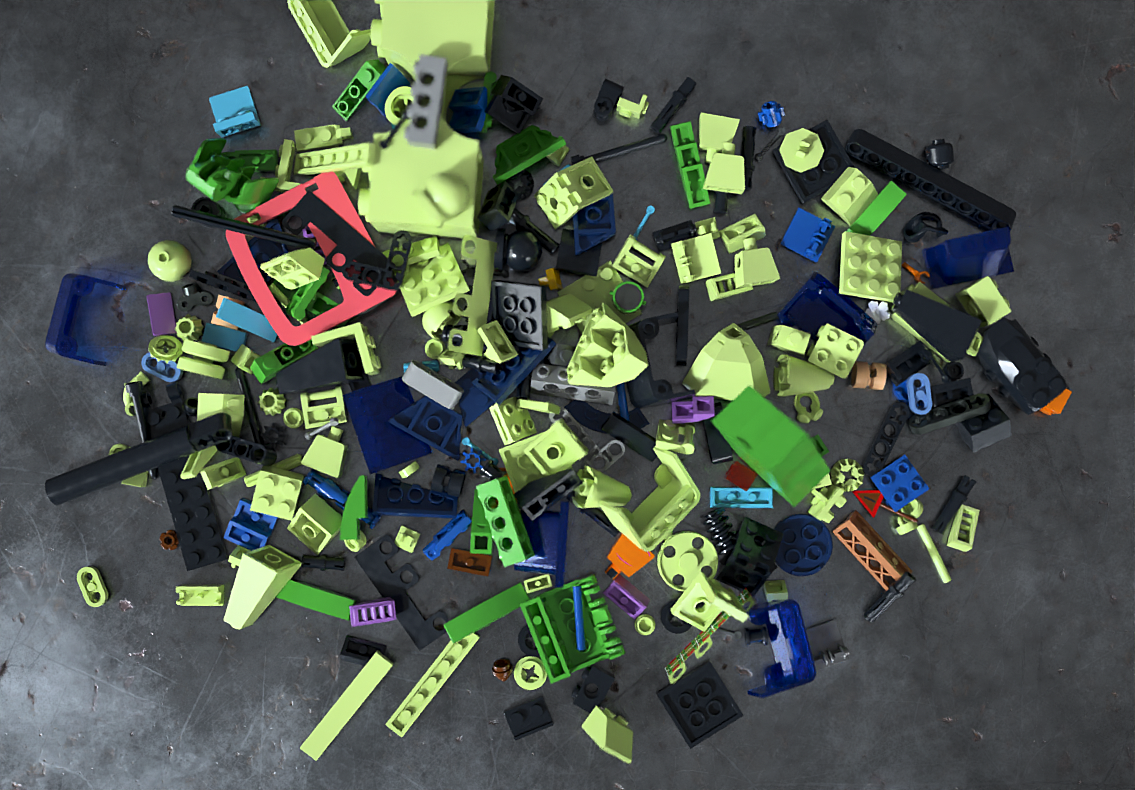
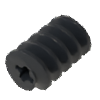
[700,508,737,555]

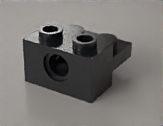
[485,75,543,134]

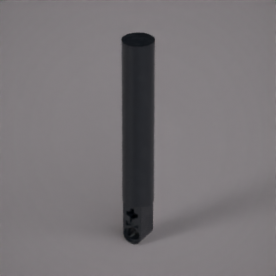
[45,413,232,506]

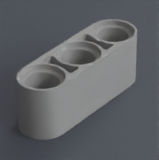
[402,360,464,409]

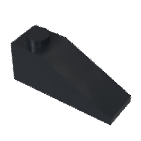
[514,468,583,521]

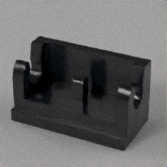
[886,340,932,387]
[930,378,974,409]

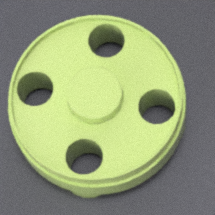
[657,531,718,592]

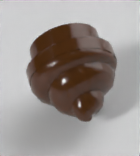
[492,659,513,682]

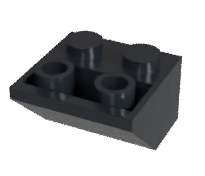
[955,393,1012,453]

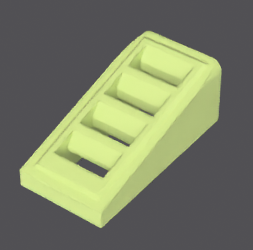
[705,273,753,301]
[181,445,217,479]
[947,504,980,552]

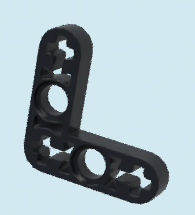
[342,230,412,291]

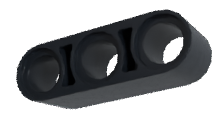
[702,402,733,465]
[216,436,277,466]

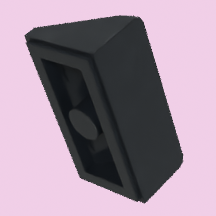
[340,635,387,666]

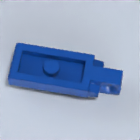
[423,510,472,561]

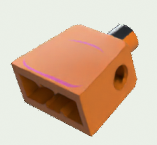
[605,532,655,580]

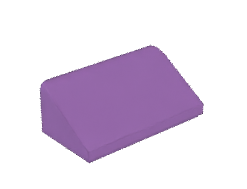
[146,293,177,336]
[603,574,650,620]

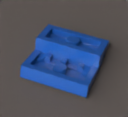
[365,63,411,119]
[448,86,487,133]
[223,497,279,551]

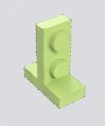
[260,139,300,192]

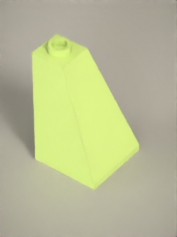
[224,545,302,630]

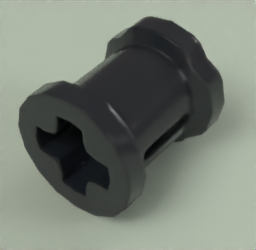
[480,460,507,481]
[744,626,768,647]

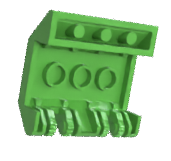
[520,574,626,684]

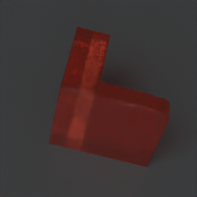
[723,460,758,491]

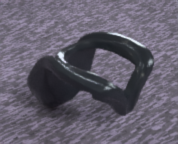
[904,212,948,243]

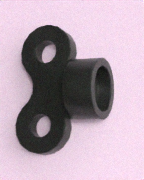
[177,282,213,312]

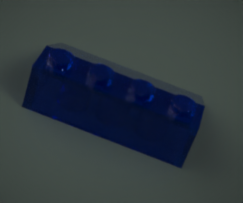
[343,376,432,474]

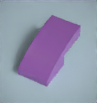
[672,396,715,424]

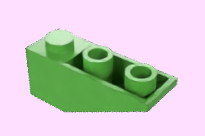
[332,59,386,121]
[250,339,318,385]
[470,489,493,554]

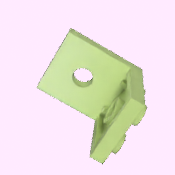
[534,157,614,230]
[311,322,381,376]
[523,418,589,477]
[671,571,748,632]

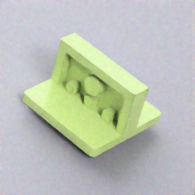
[489,396,537,446]

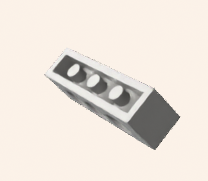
[404,54,448,150]
[530,363,616,405]

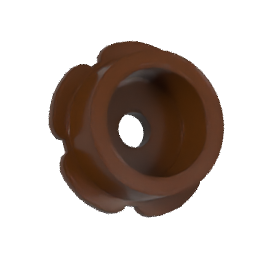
[160,530,179,550]

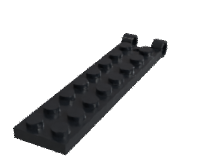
[141,382,229,571]

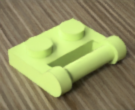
[612,234,666,288]
[300,385,348,429]
[655,419,695,454]

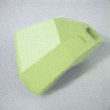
[567,303,648,387]
[682,323,771,400]

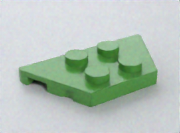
[493,125,566,185]

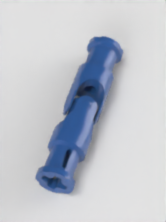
[303,469,382,529]

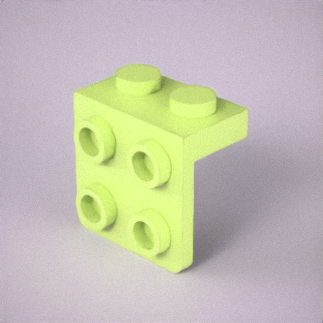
[807,323,864,378]

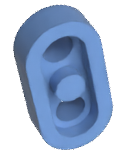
[141,352,183,383]
[906,373,932,415]

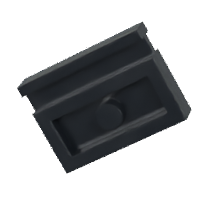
[503,695,554,741]

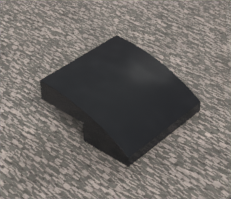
[556,228,602,277]

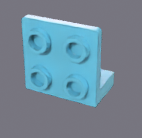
[209,86,261,137]

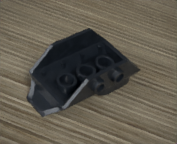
[977,317,1067,415]

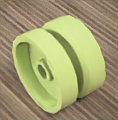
[176,339,230,379]

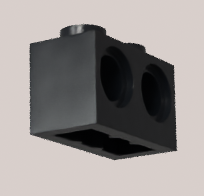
[477,181,519,231]

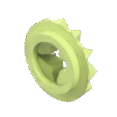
[148,335,183,363]
[830,459,865,492]
[514,656,547,690]

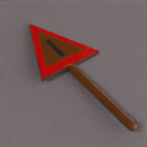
[852,490,918,523]

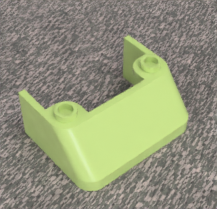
[288,0,371,67]
[598,447,700,552]

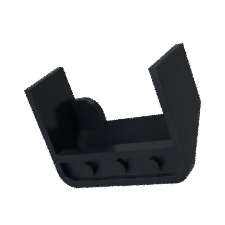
[626,312,695,409]

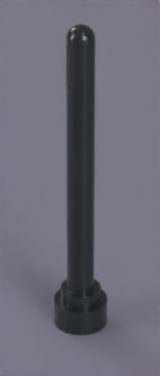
[571,134,667,165]
[235,367,265,464]
[125,381,158,480]

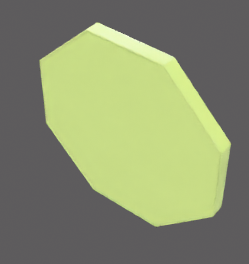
[779,128,824,173]

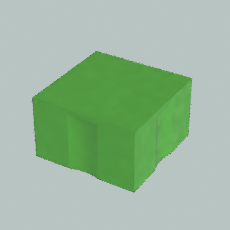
[712,385,830,507]

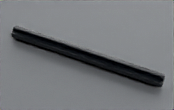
[171,205,317,250]

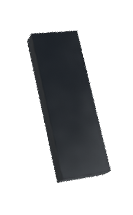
[601,411,657,462]

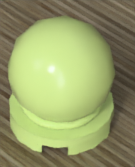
[411,172,469,229]

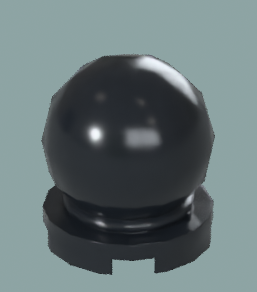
[494,228,543,271]

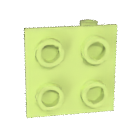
[671,233,721,284]

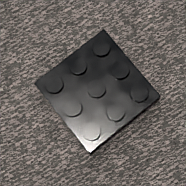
[772,119,855,204]
[491,280,548,350]
[656,661,744,749]

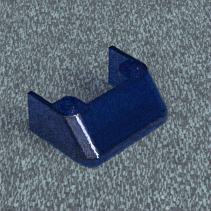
[45,273,126,366]
[730,599,816,698]

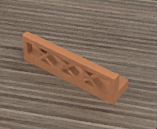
[832,510,912,591]

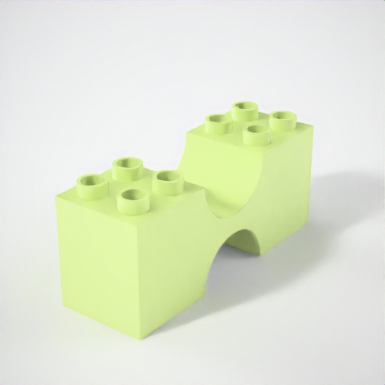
[359,0,495,240]

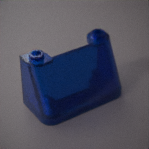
[777,271,877,345]

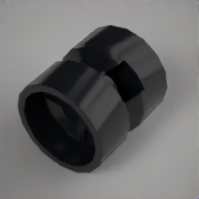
[191,197,225,229]
[431,464,466,497]

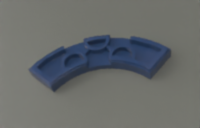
[564,400,650,434]

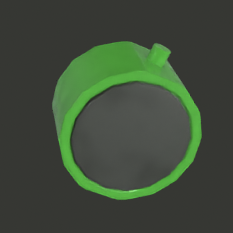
[610,281,646,314]

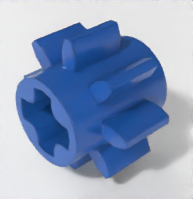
[758,101,785,127]
[460,448,487,474]

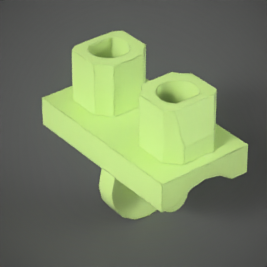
[807,484,847,523]

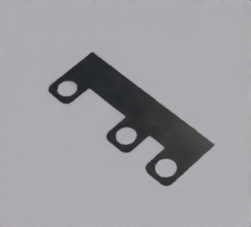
[282,191,396,296]
[354,535,449,651]

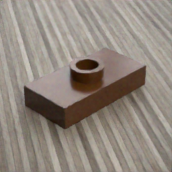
[447,548,493,577]

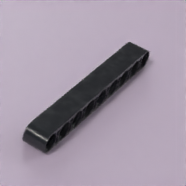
[846,129,1016,235]

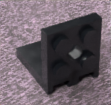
[716,516,784,597]

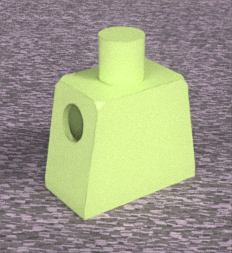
[698,113,740,164]
[703,143,745,194]
[735,238,780,288]
[766,325,811,358]
[301,426,348,478]

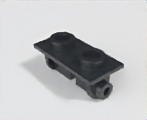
[652,220,697,252]

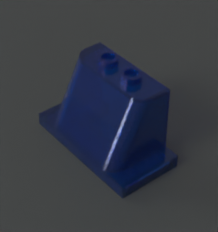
[922,227,1014,290]
[512,500,569,588]

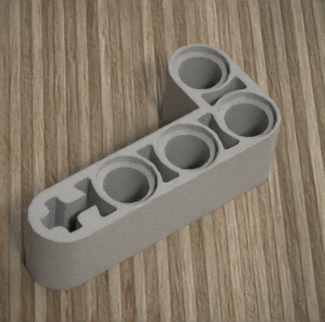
[549,406,625,472]

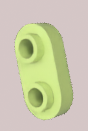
[77,566,108,607]

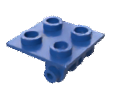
[780,208,835,263]
[871,455,929,512]

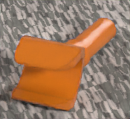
[901,262,930,284]

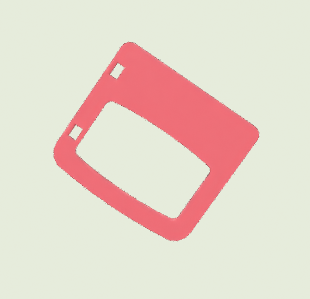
[226,172,397,346]

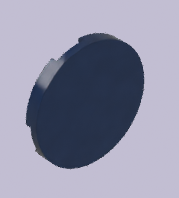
[774,513,833,576]

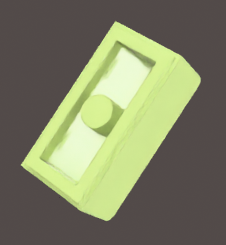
[719,214,766,253]

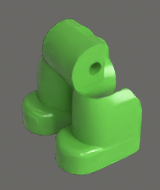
[186,138,279,214]

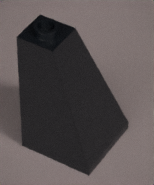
[892,289,982,362]
[276,339,365,394]

